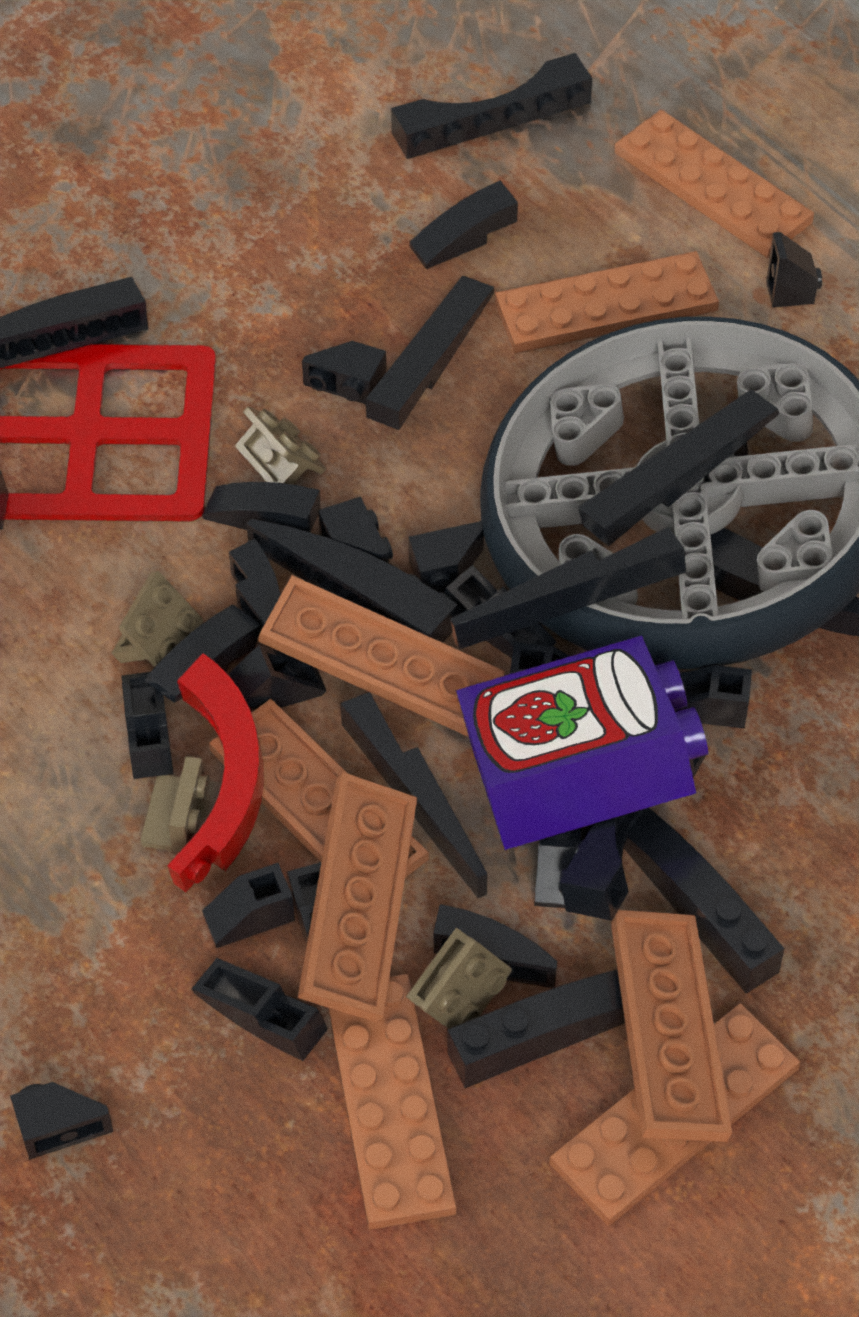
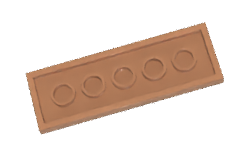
[615,109,815,258]
[495,251,719,354]
[258,575,505,737]
[209,699,429,878]
[298,772,417,1023]
[611,910,732,1142]
[328,974,456,1230]
[549,1003,800,1227]

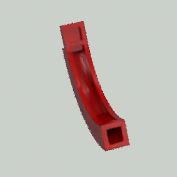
[167,653,264,892]

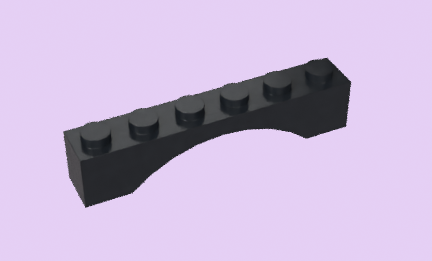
[391,53,593,159]
[510,642,752,729]
[558,723,706,921]

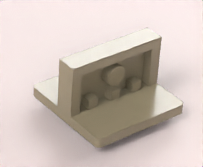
[235,406,326,485]
[112,571,203,667]
[140,756,222,852]
[406,928,512,1029]

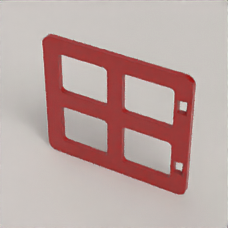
[0,344,216,521]

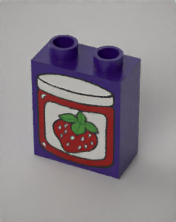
[456,635,709,850]

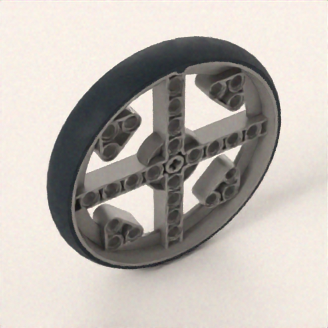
[480,316,859,669]

